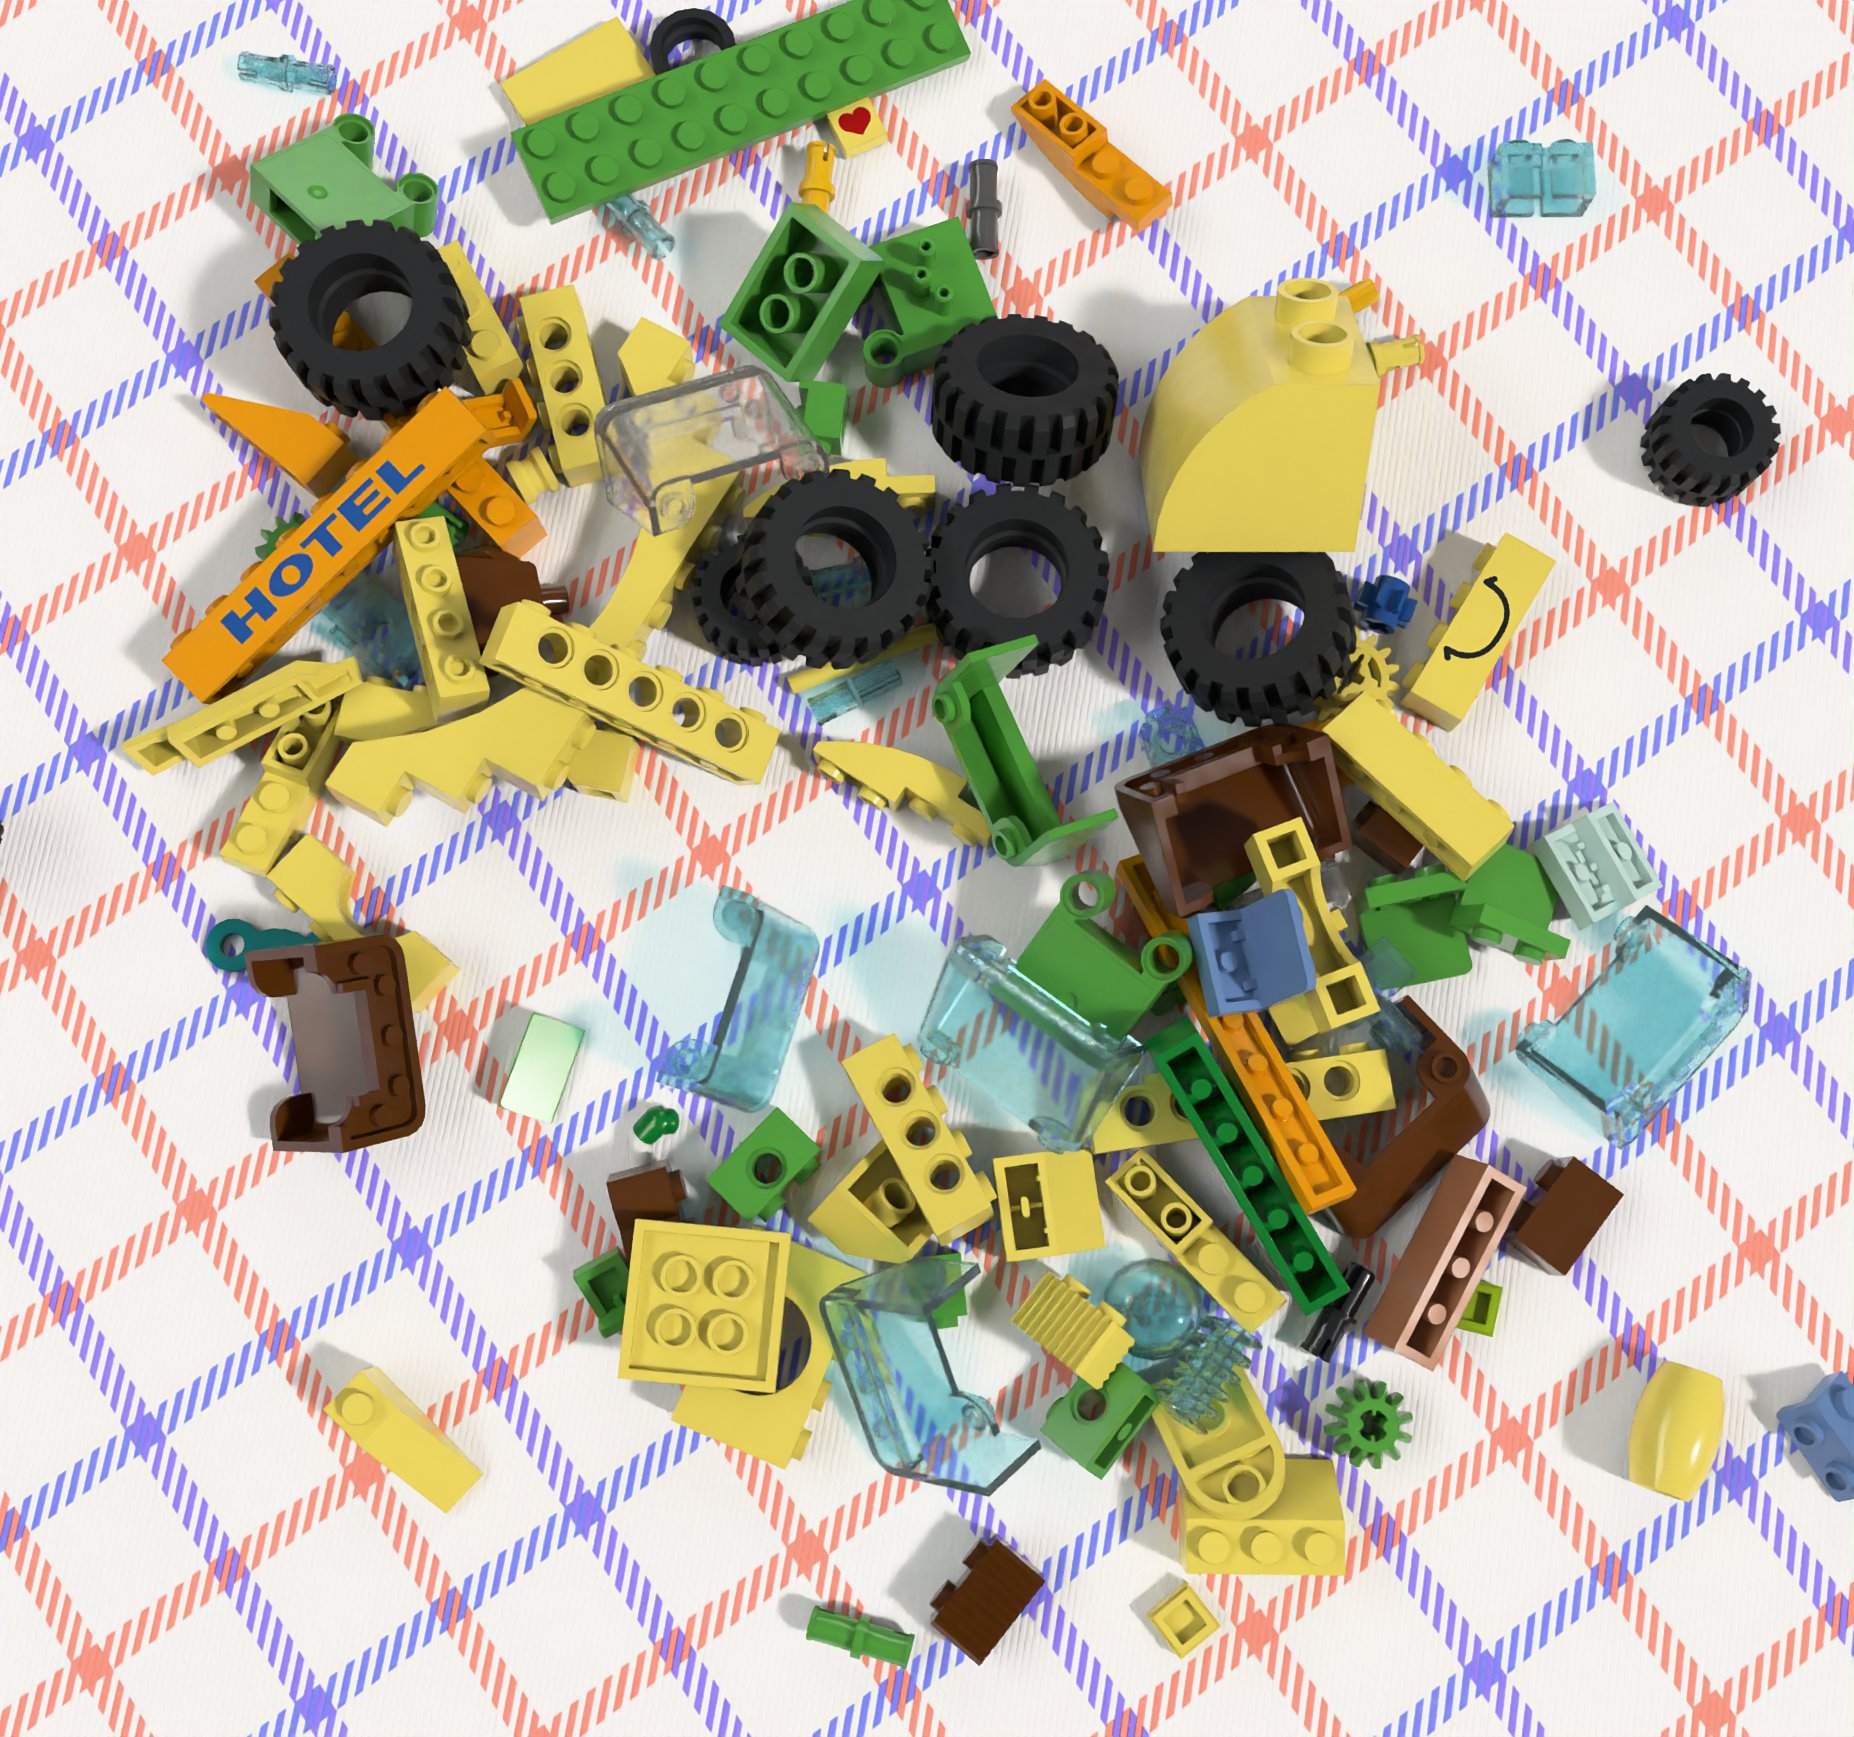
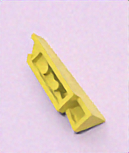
[122,656,363,776]

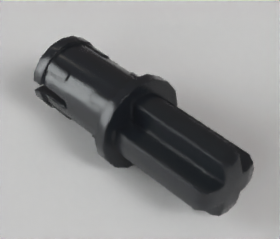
[1300,1261,1375,1364]

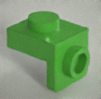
[573,1246,630,1339]

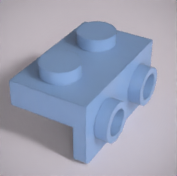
[1776,1371,1854,1502]

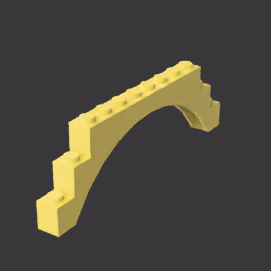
[325,316,746,828]

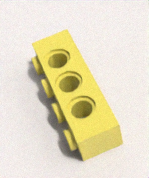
[515,284,625,488]
[392,516,490,724]
[841,1033,998,1247]

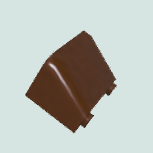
[1114,723,1353,919]
[244,935,426,1153]

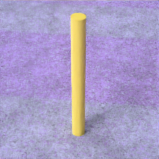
[787,622,939,695]

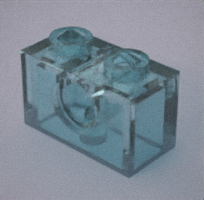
[322,570,422,687]

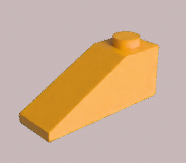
[200,392,358,500]

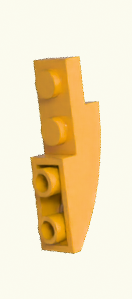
[1011,79,1173,234]

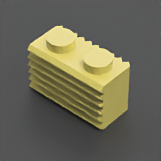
[1010,1270,1135,1390]

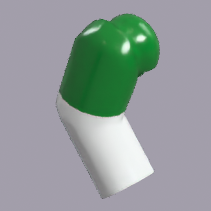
[628,1105,680,1169]

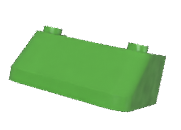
[932,634,1119,867]

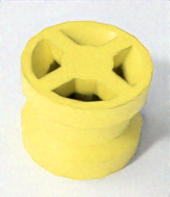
[505,446,561,505]

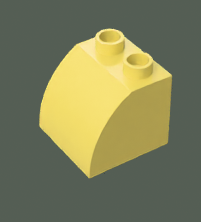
[1138,278,1381,552]

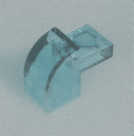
[1345,935,1424,1055]

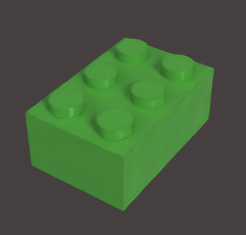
[718,202,886,383]

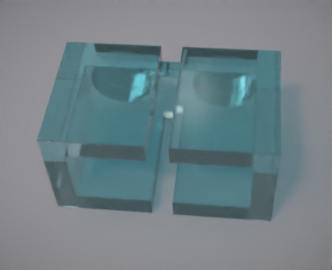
[1487,139,1597,218]

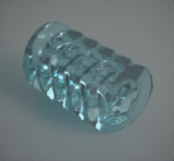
[1155,1315,1263,1435]

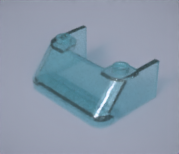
[819,1257,1041,1497]

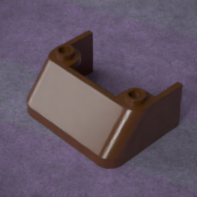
[1257,995,1490,1239]

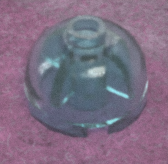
[1101,1257,1203,1361]

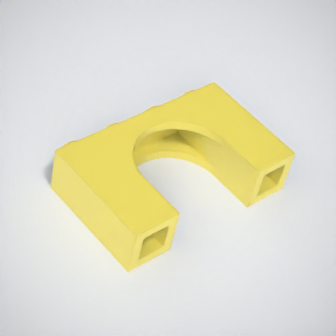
[671,1225,873,1470]

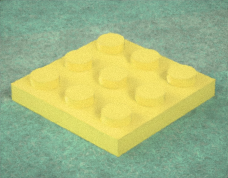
[617,1218,792,1393]

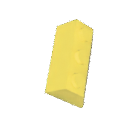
[1178,1458,1346,1576]

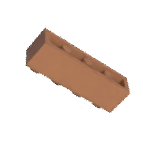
[1362,1154,1527,1372]

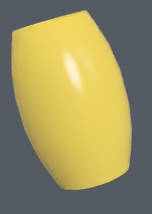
[1628,1360,1725,1503]

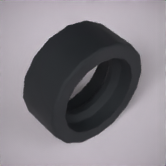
[649,8,736,75]

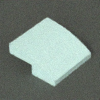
[1530,802,1663,930]

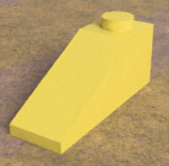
[323,1366,484,1514]

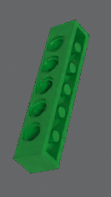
[1143,1016,1351,1316]

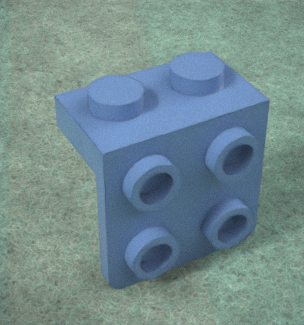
[1186,889,1316,1018]

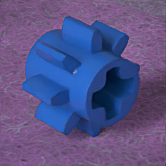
[1353,575,1418,635]

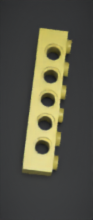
[479,599,781,786]
[1082,1042,1397,1155]

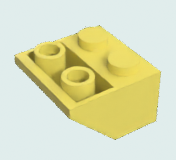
[991,1147,1106,1262]

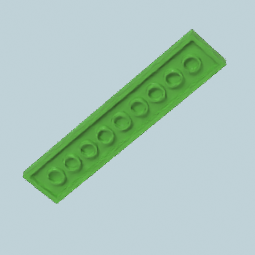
[511,0,971,225]

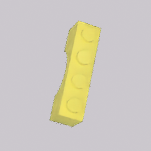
[1244,817,1381,1034]
[266,833,461,1013]

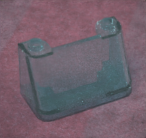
[656,885,820,1113]
[1515,905,1750,1150]
[916,934,1148,1155]

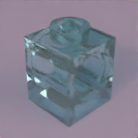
[1137,706,1206,768]

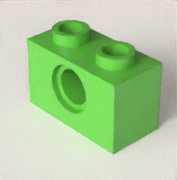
[706,1107,823,1223]
[1040,1362,1164,1480]

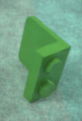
[1449,843,1571,966]
[1352,864,1472,992]

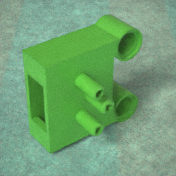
[250,113,439,245]
[859,216,998,388]
[998,869,1195,1068]

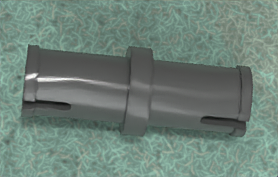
[966,159,1002,260]

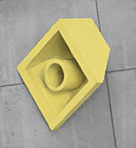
[807,1139,945,1265]

